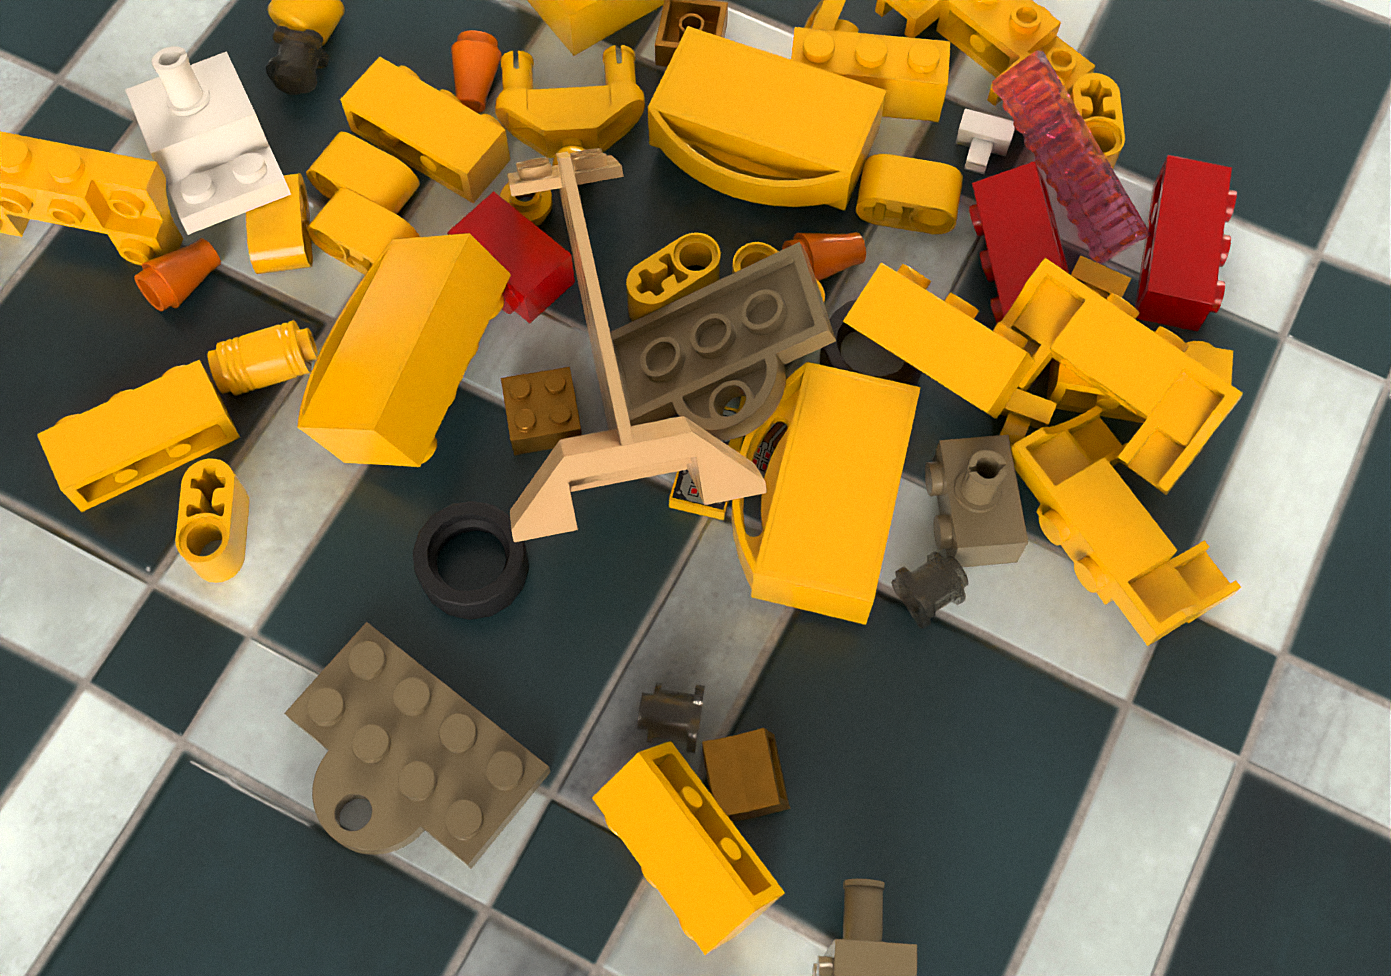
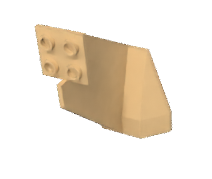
[507,148,767,542]

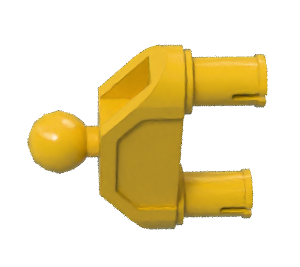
[495,45,645,185]

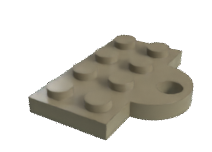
[610,242,836,440]
[284,622,551,869]

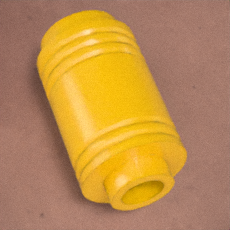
[207,320,318,396]

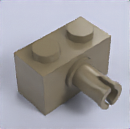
[925,435,1028,569]
[812,879,917,976]

